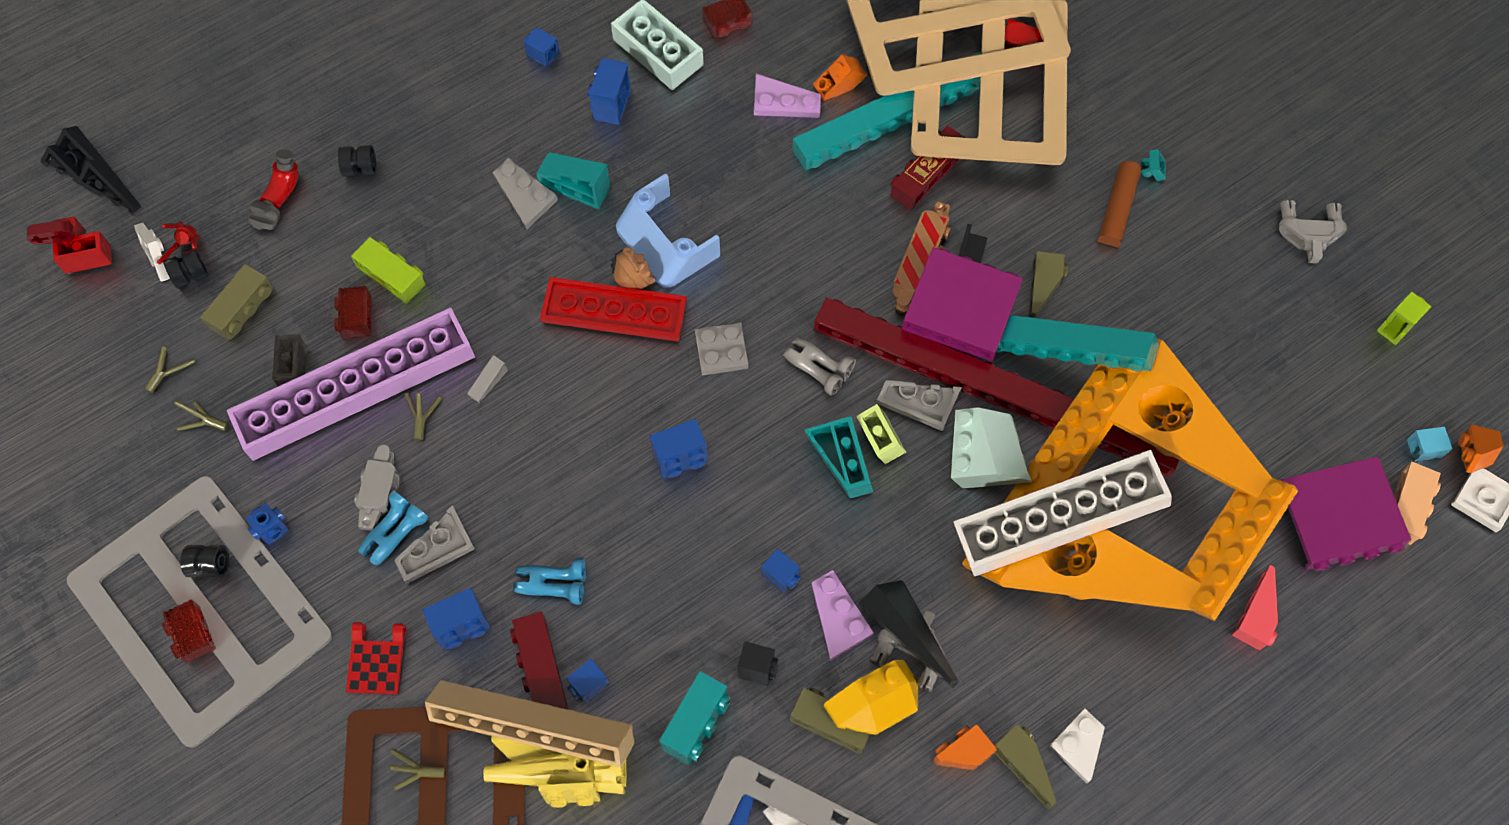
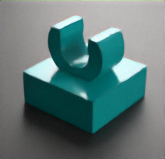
[1141,149,1166,181]

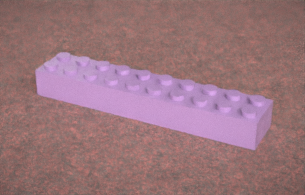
[226,308,475,461]

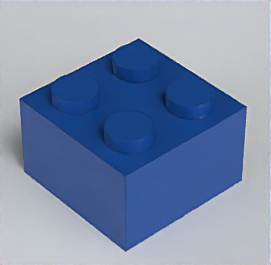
[587,58,631,125]
[649,418,708,479]
[422,588,491,649]

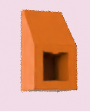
[813,54,867,101]
[1458,424,1504,473]
[933,724,997,770]

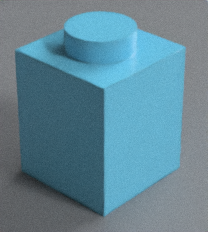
[1407,427,1452,462]

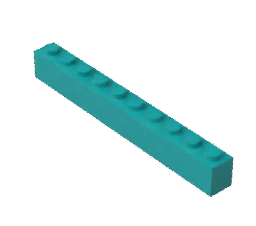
[793,51,981,171]

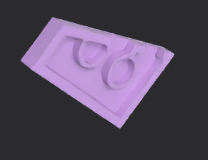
[754,74,821,118]
[811,570,874,661]

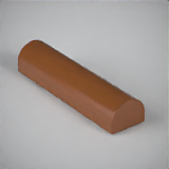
[1097,161,1142,248]

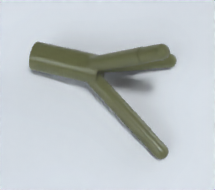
[144,345,196,393]
[404,392,442,440]
[174,400,229,431]
[390,749,445,790]

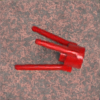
[157,221,200,264]

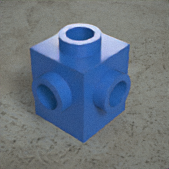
[245,503,289,545]

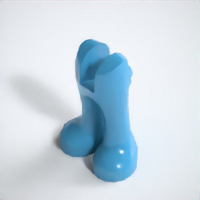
[358,491,429,566]
[513,557,586,605]

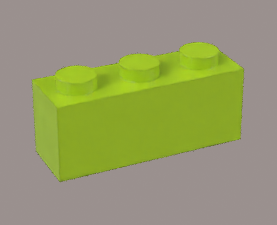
[351,237,426,304]

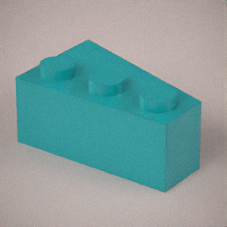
[536,152,611,209]
[804,416,873,499]

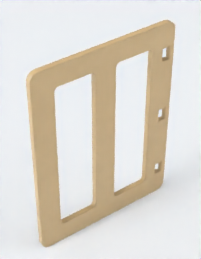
[846,0,1071,96]
[911,0,1068,165]

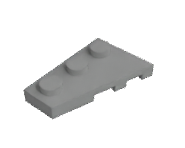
[493,158,558,230]
[876,380,962,431]
[394,505,475,584]

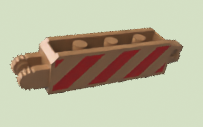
[892,201,951,315]

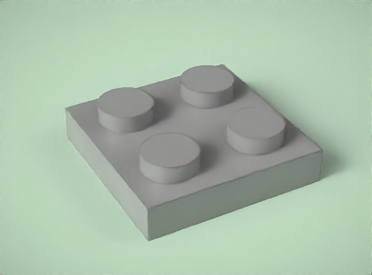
[695,323,748,375]

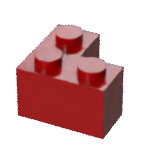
[51,216,112,274]

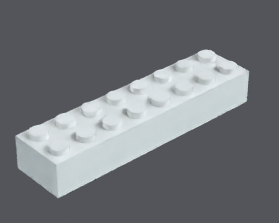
[954,450,1172,577]

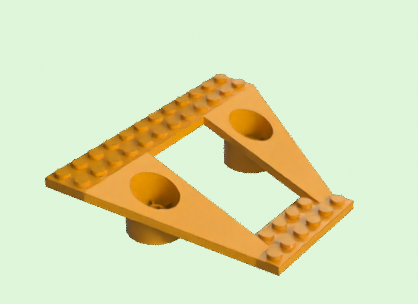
[962,328,1298,621]

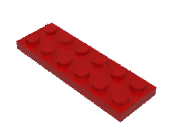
[540,277,687,342]

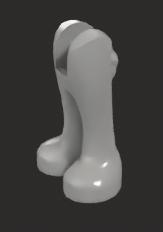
[784,337,856,396]

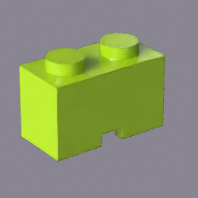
[1376,292,1432,345]

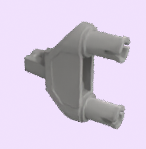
[1279,200,1347,263]
[870,610,945,692]

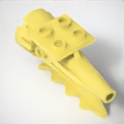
[484,736,627,807]

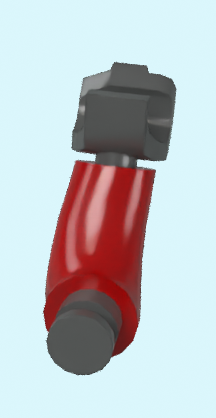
[247,149,299,230]

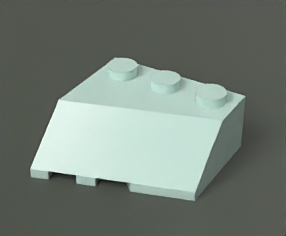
[951,407,1032,488]

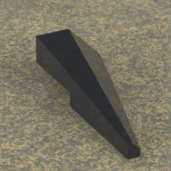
[40,126,141,213]
[859,580,959,688]

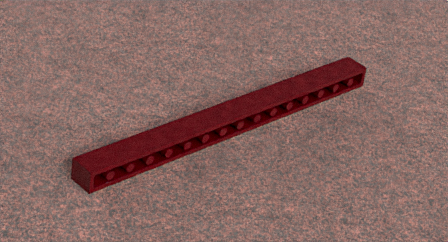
[814,297,1179,478]

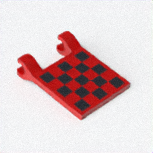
[346,622,407,694]

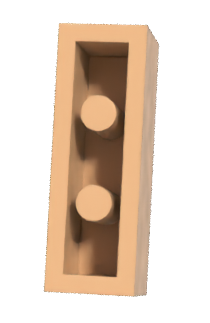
[1394,462,1441,545]

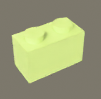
[856,404,906,464]

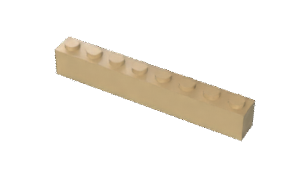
[425,680,634,767]

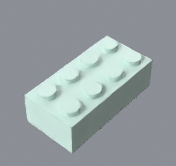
[611,0,704,90]

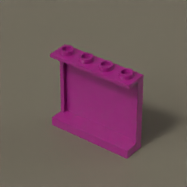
[902,247,1023,362]
[1280,456,1411,571]

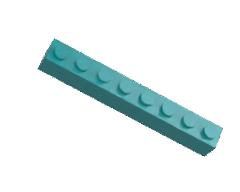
[996,315,1159,372]

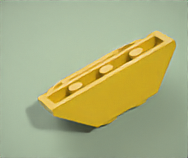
[823,660,918,735]

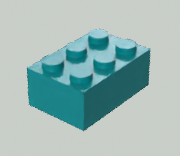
[659,671,730,766]

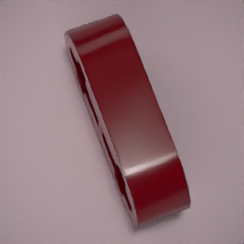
[26,221,74,245]

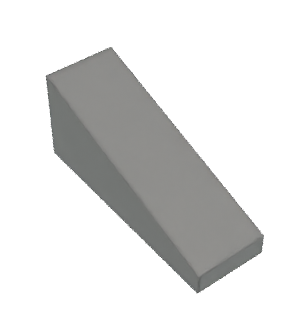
[467,355,508,403]

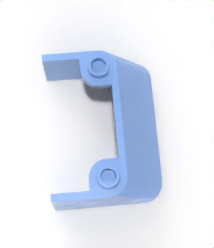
[616,174,720,288]

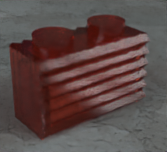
[702,0,752,38]
[334,286,372,339]
[162,600,216,663]

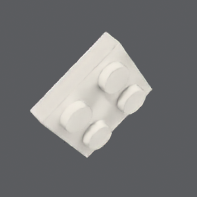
[1451,468,1509,533]

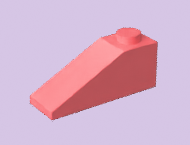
[1232,565,1278,651]

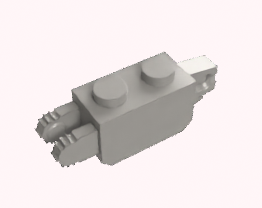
[354,444,401,531]

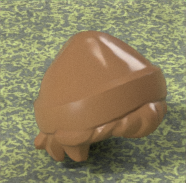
[614,247,656,289]

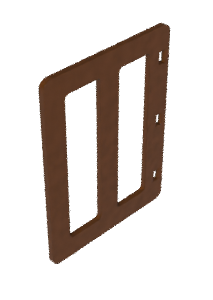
[342,707,525,825]

